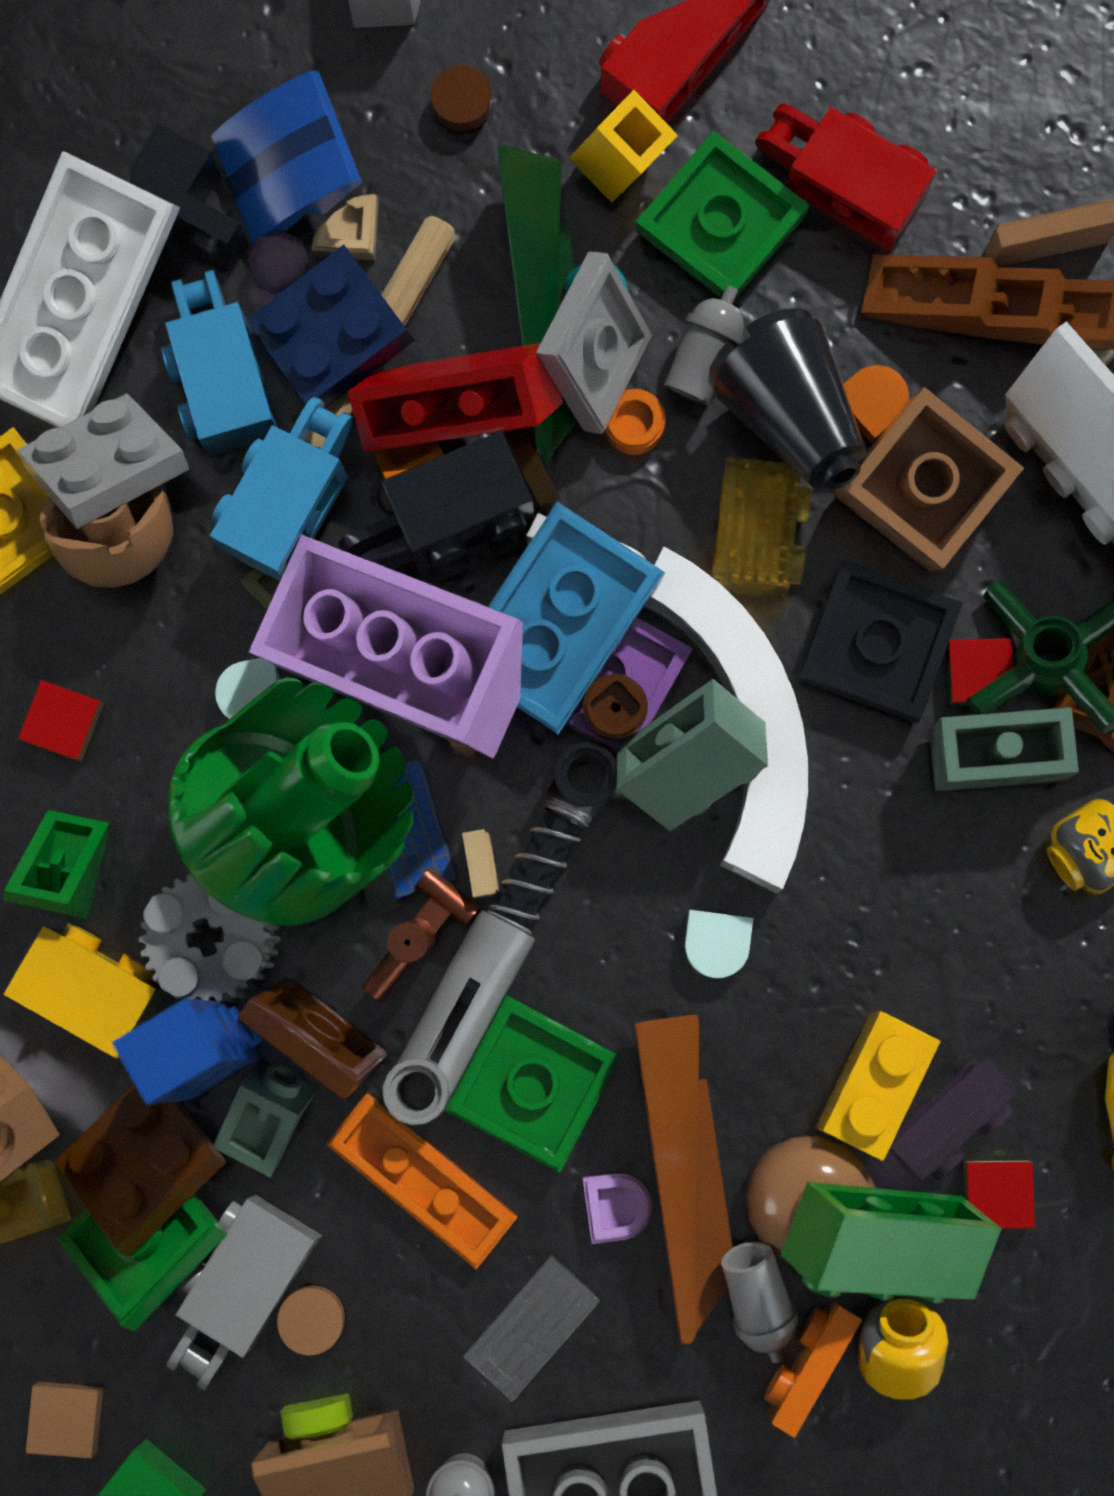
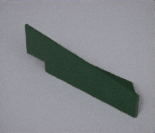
[497,146,579,465]

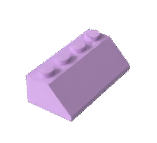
[249,535,523,759]

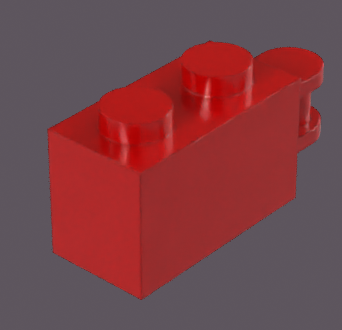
[755,104,937,253]

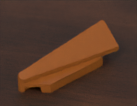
[633,1014,733,1345]

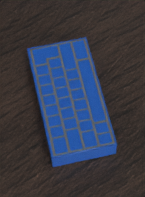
[387,758,459,900]

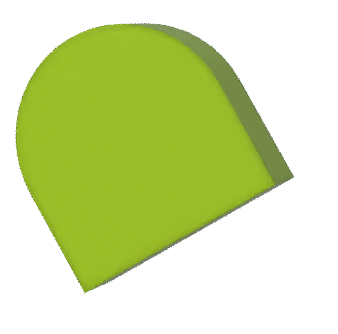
[280,1393,353,1439]

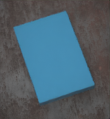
[488,502,666,734]

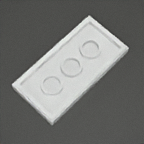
[0,151,180,428]

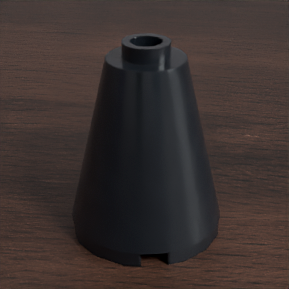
[708,308,866,490]

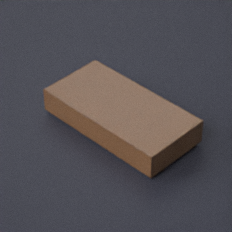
[985,199,1114,267]

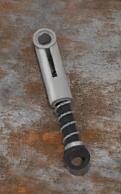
[383,742,617,1125]

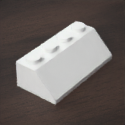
[1004,322,1114,545]

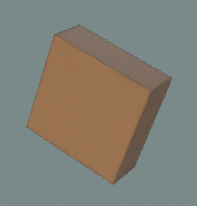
[26,1382,103,1458]

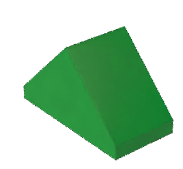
[4,810,109,920]

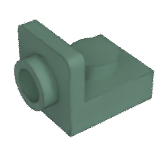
[214,1060,317,1177]

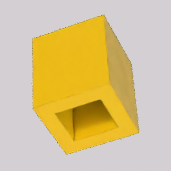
[569,90,678,203]

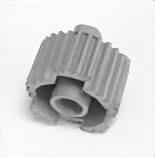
[139,874,281,1003]

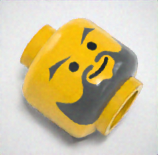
[1046,799,1114,894]
[857,1298,948,1400]

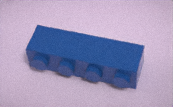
[111,998,264,1105]

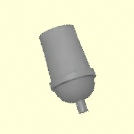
[663,285,745,405]
[721,1242,799,1363]
[426,1453,495,1496]

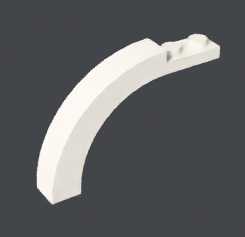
[527,513,808,894]

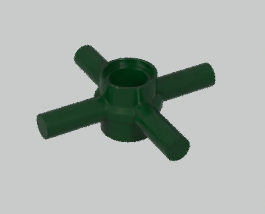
[966,581,1114,734]

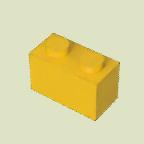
[3,922,167,1059]
[815,1011,941,1161]

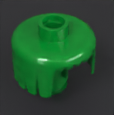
[167,678,414,926]

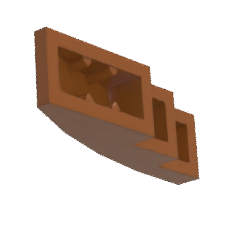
[861,254,1114,350]

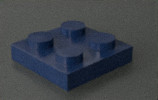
[246,244,415,409]

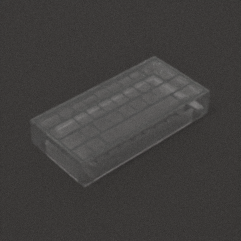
[463,1254,600,1402]

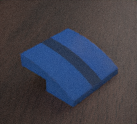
[211,71,362,245]

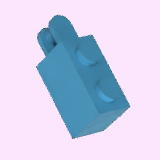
[161,270,278,456]
[210,397,355,581]

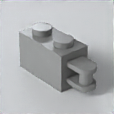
[166,1194,322,1391]

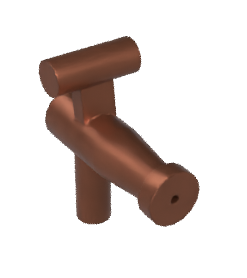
[362,867,480,1002]

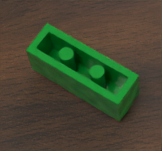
[781,1182,1002,1303]

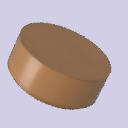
[277,1286,345,1355]

